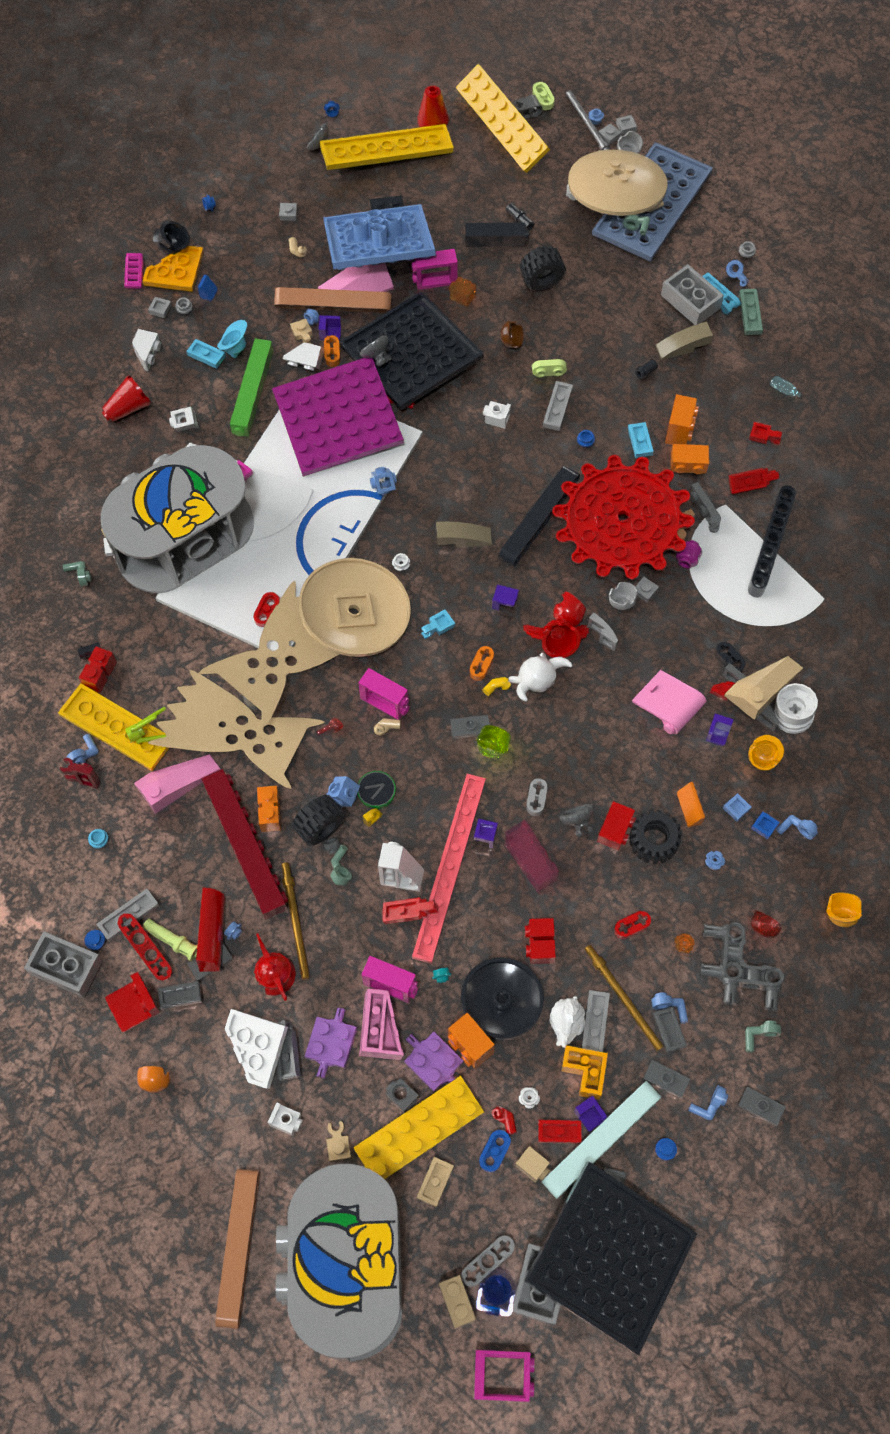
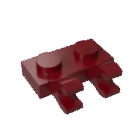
[60,758,101,789]

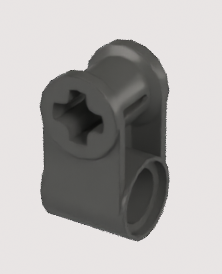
[512,95,543,120]

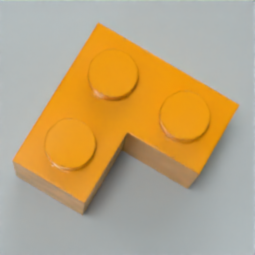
[561,1046,608,1100]

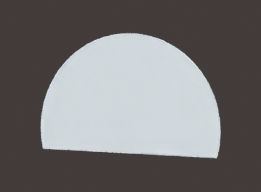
[186,443,313,541]
[690,504,824,626]

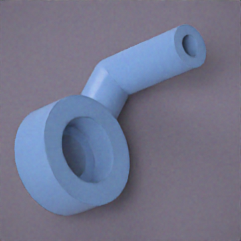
[726,260,749,287]
[66,734,99,764]
[776,815,818,840]
[651,992,688,1023]
[688,1085,728,1120]

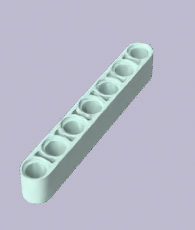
[542,1081,662,1199]

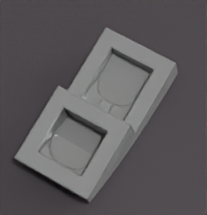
[588,612,618,651]

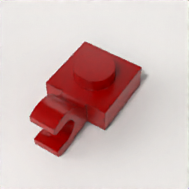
[749,422,783,445]

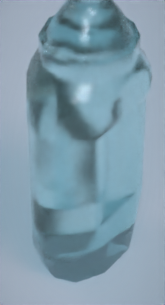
[770,376,801,397]

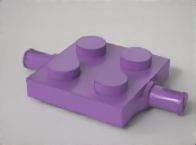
[304,1008,357,1079]
[404,1032,463,1092]

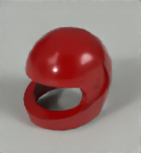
[553,592,586,627]

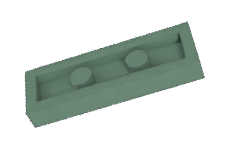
[739,289,763,335]

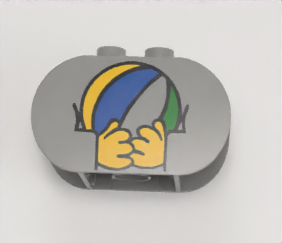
[101,445,254,593]
[276,1164,402,1361]

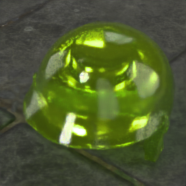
[476,725,510,759]

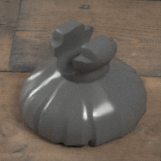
[306,123,330,151]
[360,335,391,367]
[559,803,595,837]

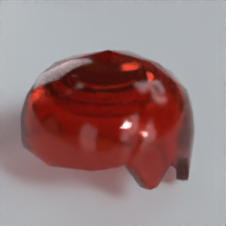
[751,910,782,939]

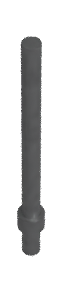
[566,90,610,150]

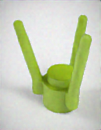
[125,707,166,744]

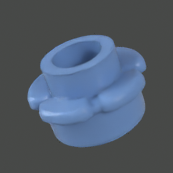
[588,109,604,124]
[304,309,319,325]
[705,851,725,870]
[224,921,243,940]

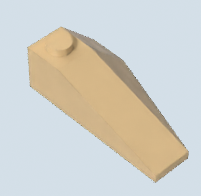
[724,656,803,720]

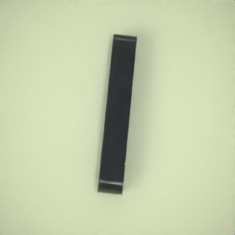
[498,466,580,567]
[748,485,796,598]

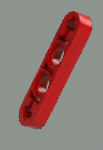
[117,913,172,982]

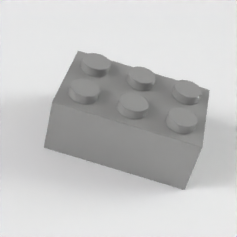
[661,264,724,325]
[24,931,103,998]
[511,1243,560,1326]

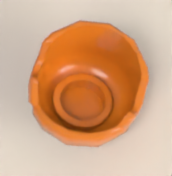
[137,1066,170,1093]

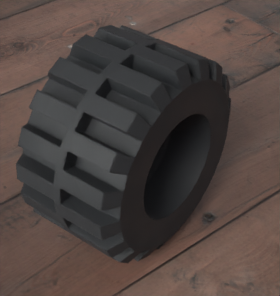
[519,246,566,291]
[292,794,346,846]
[630,810,682,864]

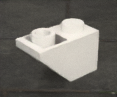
[132,329,161,371]
[283,342,325,371]

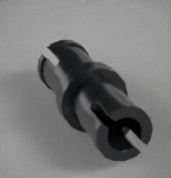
[506,203,535,231]

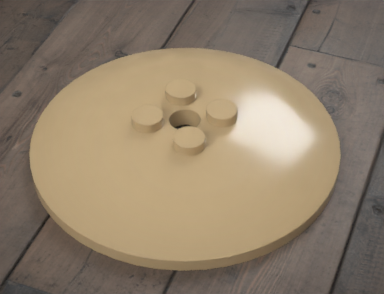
[568,149,667,216]
[298,558,411,657]

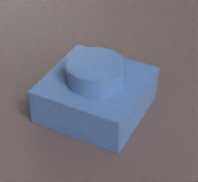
[723,793,751,822]

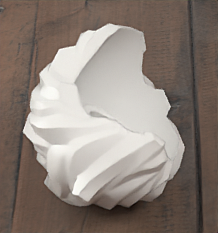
[549,996,585,1048]

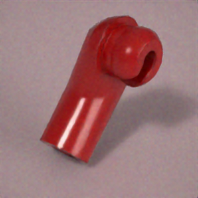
[491,1107,517,1135]

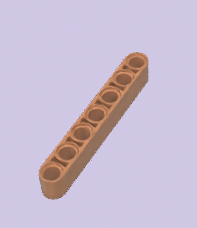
[274,287,392,313]
[215,1169,260,1329]

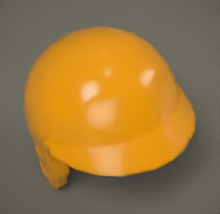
[748,735,784,770]
[826,892,862,927]

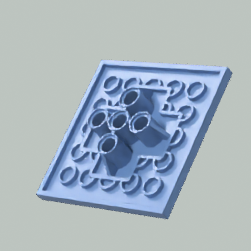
[323,204,436,270]

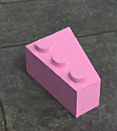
[359,989,404,1060]

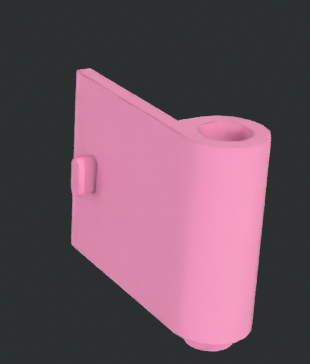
[632,670,706,734]

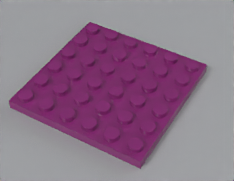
[272,358,404,477]

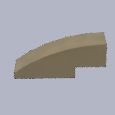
[656,322,713,360]
[436,522,492,548]

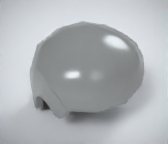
[617,131,643,154]
[609,582,638,611]

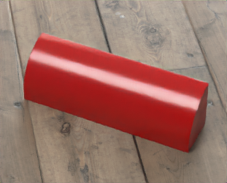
[196,887,226,972]

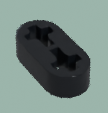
[715,642,746,673]

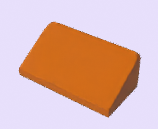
[677,782,705,827]

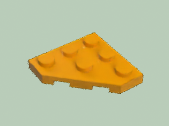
[143,246,204,292]

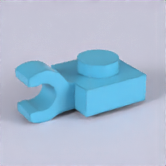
[421,610,455,639]

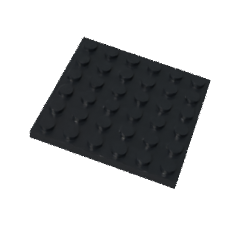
[339,291,484,410]
[524,1161,698,1355]

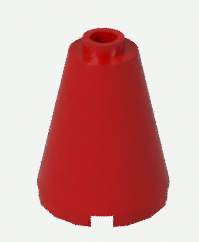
[417,85,449,127]
[102,375,152,422]

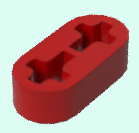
[614,911,651,940]

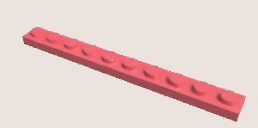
[412,774,486,964]

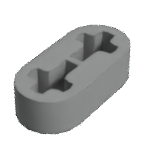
[526,779,547,816]

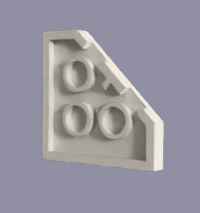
[225,1009,288,1089]

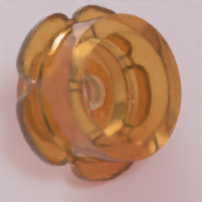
[674,933,695,953]

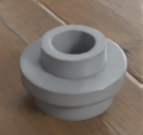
[739,241,756,258]
[175,298,193,314]

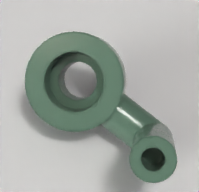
[623,214,650,235]
[63,561,91,587]
[330,845,352,886]
[745,1021,781,1052]

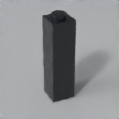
[465,222,529,247]

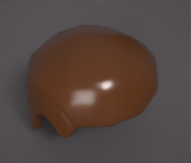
[500,321,524,348]

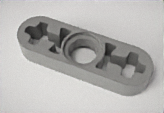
[461,1236,515,1287]

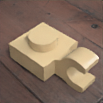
[290,319,312,344]

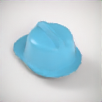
[218,320,247,358]

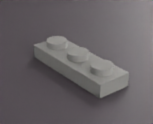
[543,381,573,431]
[96,889,159,942]
[582,990,610,1052]

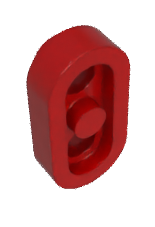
[253,592,280,627]

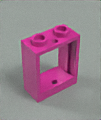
[412,249,458,290]
[358,668,410,720]
[361,956,419,1004]
[474,1350,535,1402]

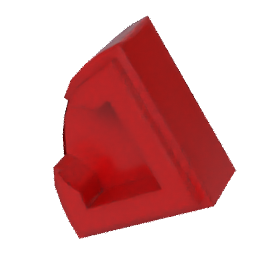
[709,681,735,701]

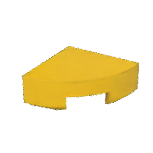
[363,808,383,827]

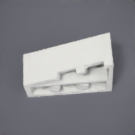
[378,842,424,892]

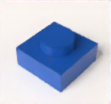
[751,812,780,840]

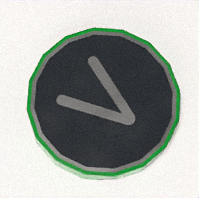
[357,771,396,809]

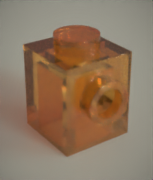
[449,277,476,307]

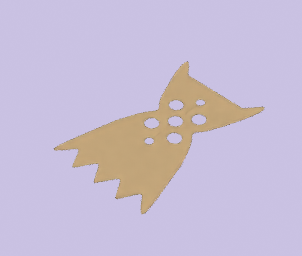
[199,581,339,728]
[148,670,325,789]

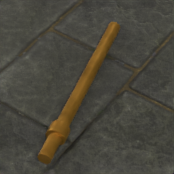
[281,862,310,980]
[584,945,664,1051]

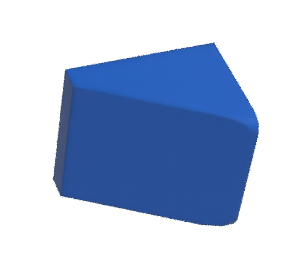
[198,275,218,301]

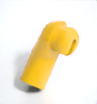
[482,677,511,696]

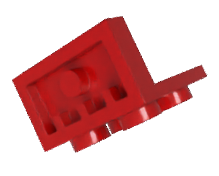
[105,972,160,1033]

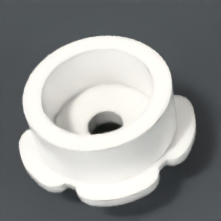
[392,553,410,571]
[519,1087,540,1108]

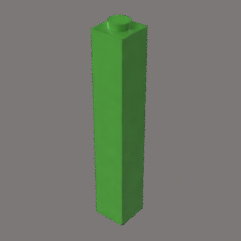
[230,338,273,437]

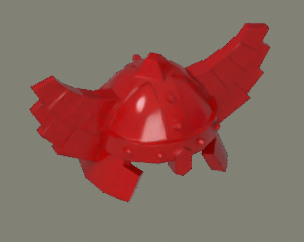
[523,618,589,658]
[254,933,296,1001]

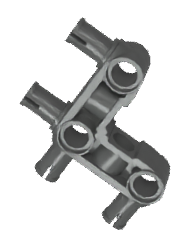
[700,922,784,1011]

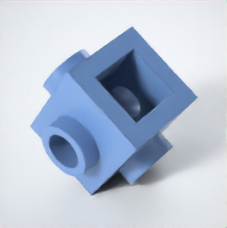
[369,467,397,494]
[327,776,360,808]

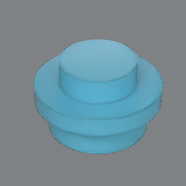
[88,829,108,849]

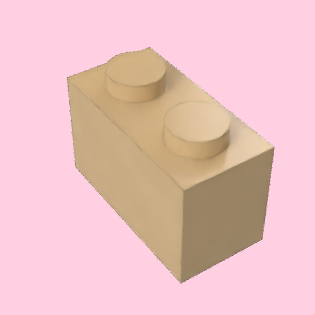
[439,1275,476,1329]

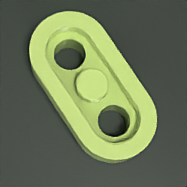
[532,82,554,110]
[532,359,567,377]

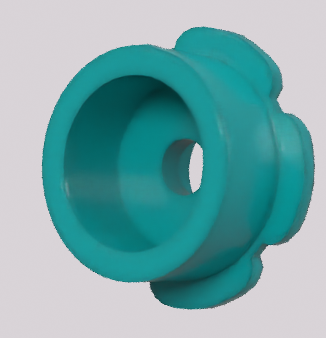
[432,968,452,983]

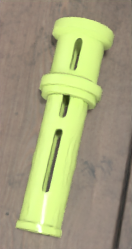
[142,918,198,961]

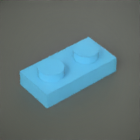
[187,339,226,369]
[628,422,654,458]

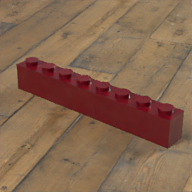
[201,769,288,920]

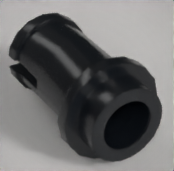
[635,359,658,379]
[77,642,101,660]

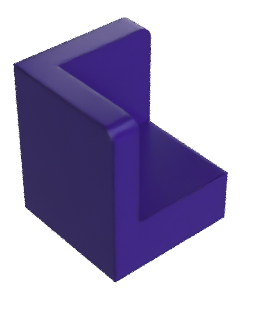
[319,315,341,340]
[492,584,519,611]
[706,713,734,746]
[474,819,498,848]
[574,1096,608,1132]

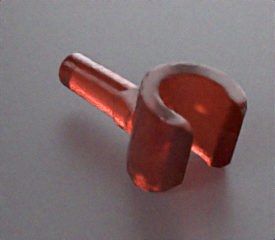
[316,718,343,735]

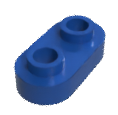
[479,1130,511,1173]

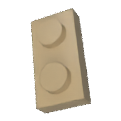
[417,1157,454,1208]

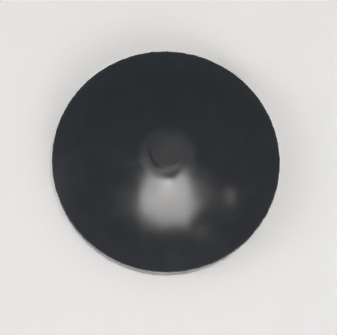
[460,957,544,1041]

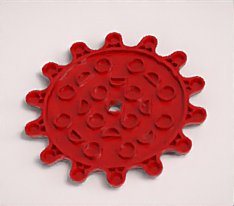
[552,455,695,580]

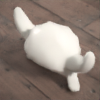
[508,653,572,702]

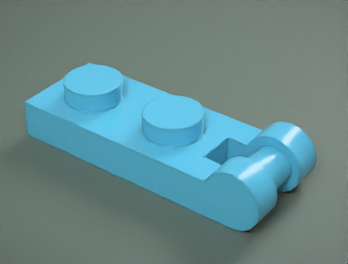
[702,272,741,315]

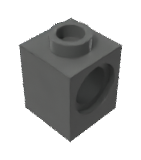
[386,1078,419,1114]

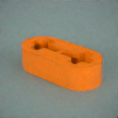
[324,335,340,367]
[470,646,494,681]

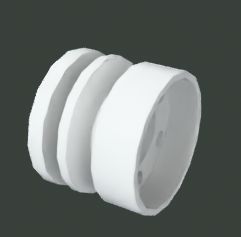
[774,683,818,734]

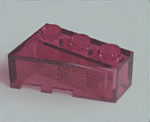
[504,819,559,893]

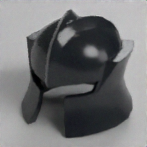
[153,220,190,255]

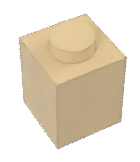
[515,1146,550,1183]

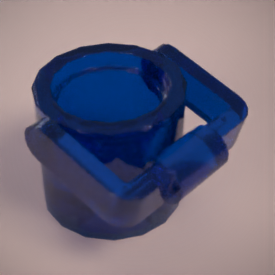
[476,1275,515,1317]

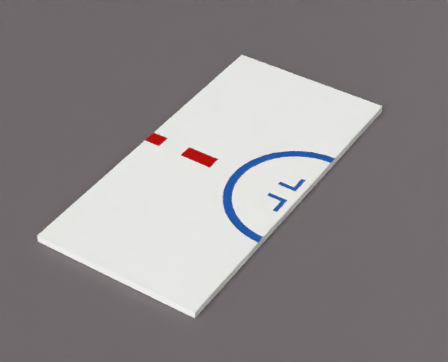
[156,410,423,661]

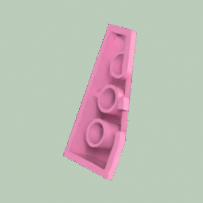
[318,262,393,292]
[134,754,220,814]

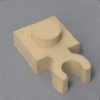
[327,1121,351,1162]

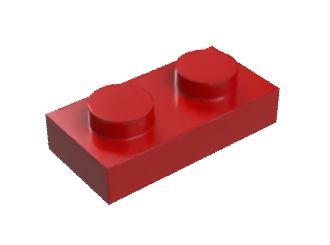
[538,1120,582,1144]

